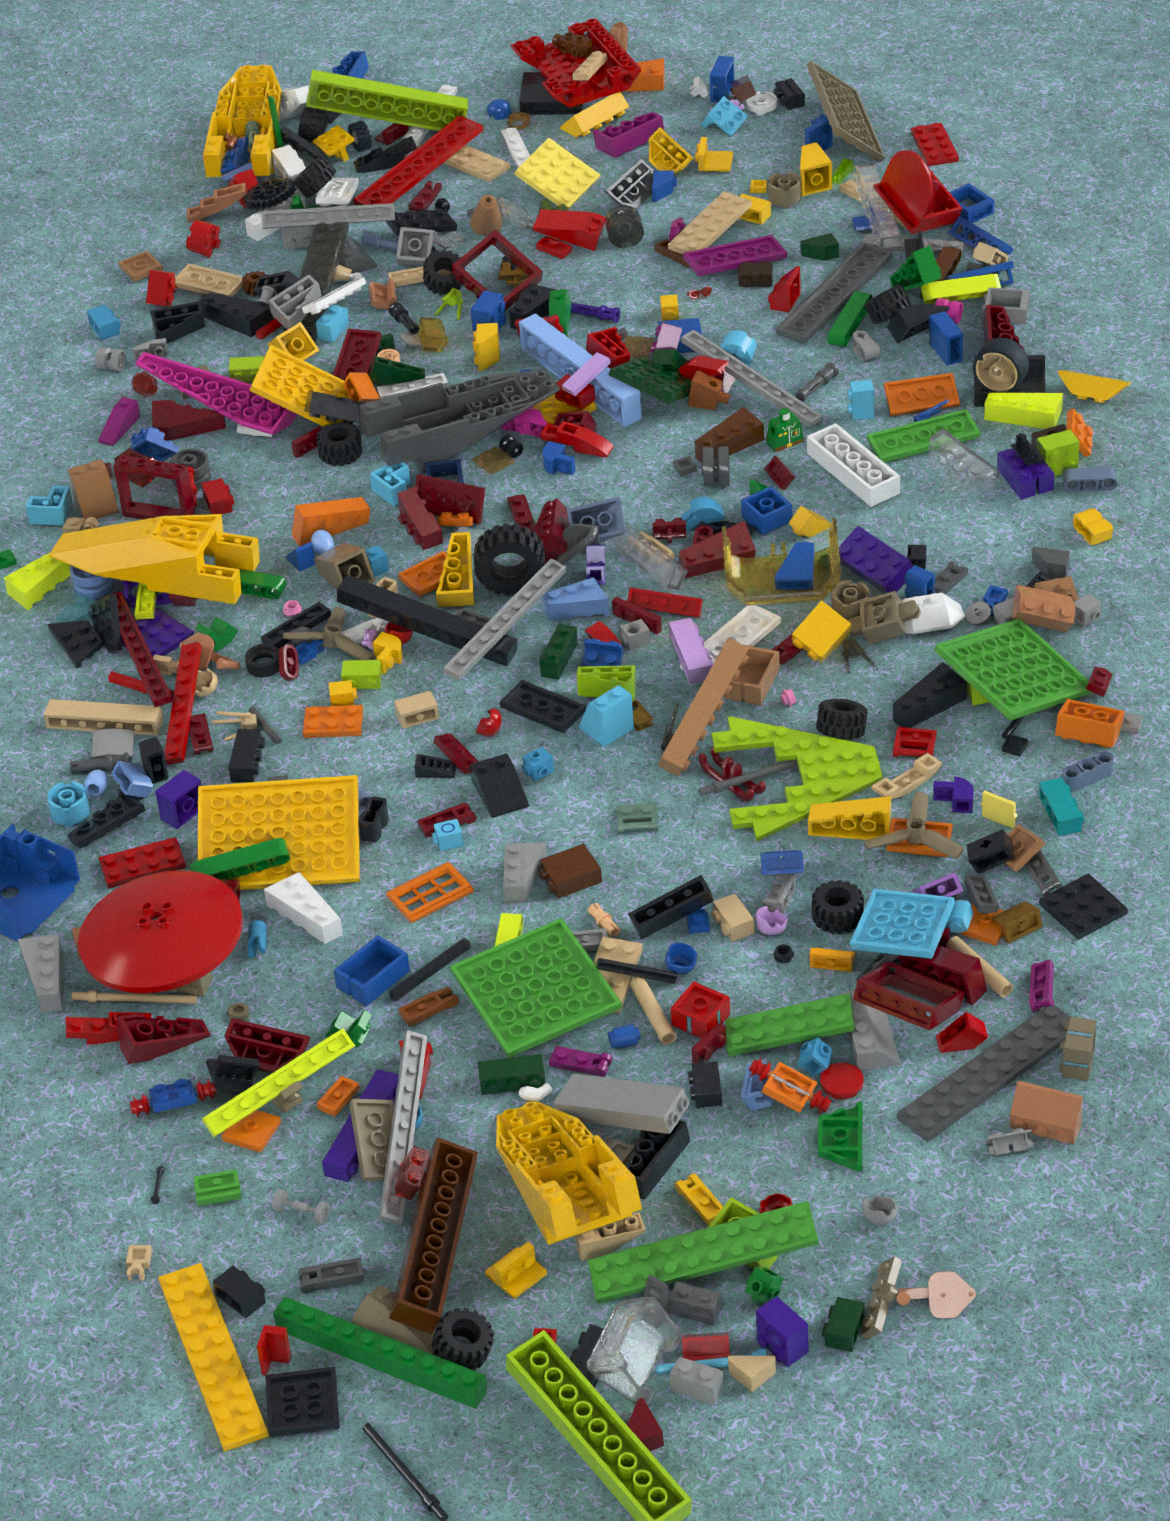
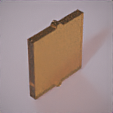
[624,336,654,358]
[472,447,515,475]

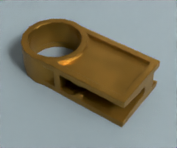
[632,699,654,732]

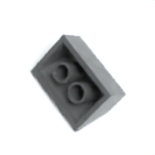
[325,232,377,274]

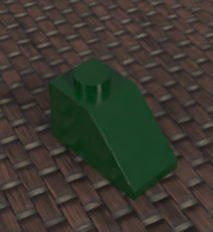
[800,233,839,261]

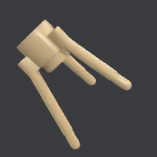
[211,711,257,741]

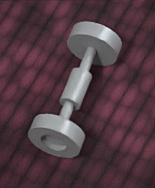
[272,1189,330,1225]

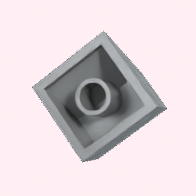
[396,227,434,266]

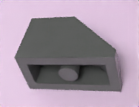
[1032,547,1070,578]

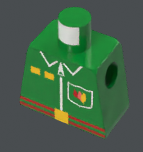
[766,408,804,452]

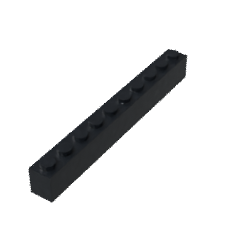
[337,575,518,666]

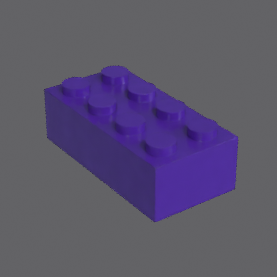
[833,526,913,594]

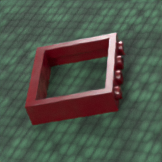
[452,229,543,311]
[113,455,195,520]
[853,961,965,1031]

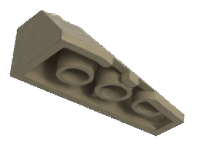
[351,1285,437,1356]

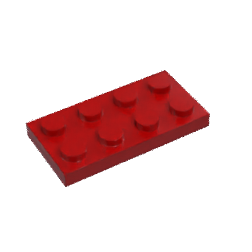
[911,123,959,166]
[98,837,186,888]

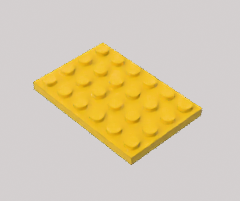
[249,345,349,427]

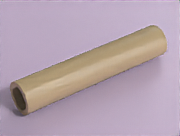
[946,936,1013,998]
[629,977,677,1045]

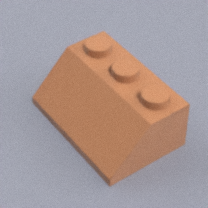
[1012,585,1076,632]
[1010,1081,1083,1144]

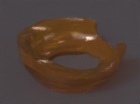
[507,112,531,130]

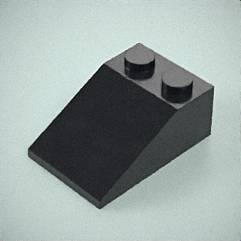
[887,305,950,343]
[470,753,529,818]

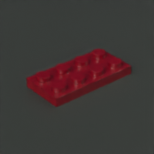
[333,328,382,381]
[415,474,485,524]

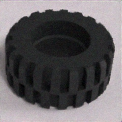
[474,523,545,596]

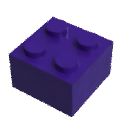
[155,770,201,829]
[756,1296,809,1367]

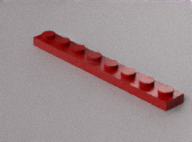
[164,642,202,765]

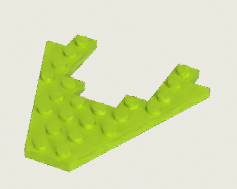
[711,716,883,841]

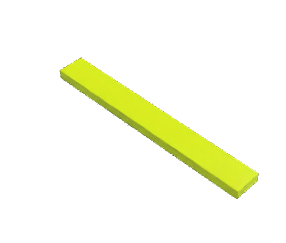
[202,1028,355,1137]

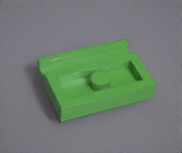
[194,1169,242,1206]

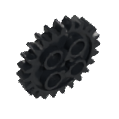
[243,177,296,210]

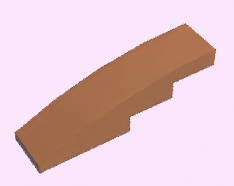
[187,183,246,223]

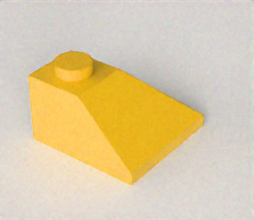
[268,322,320,361]

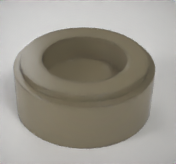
[228,1003,250,1021]

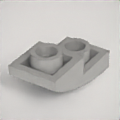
[132,338,168,363]

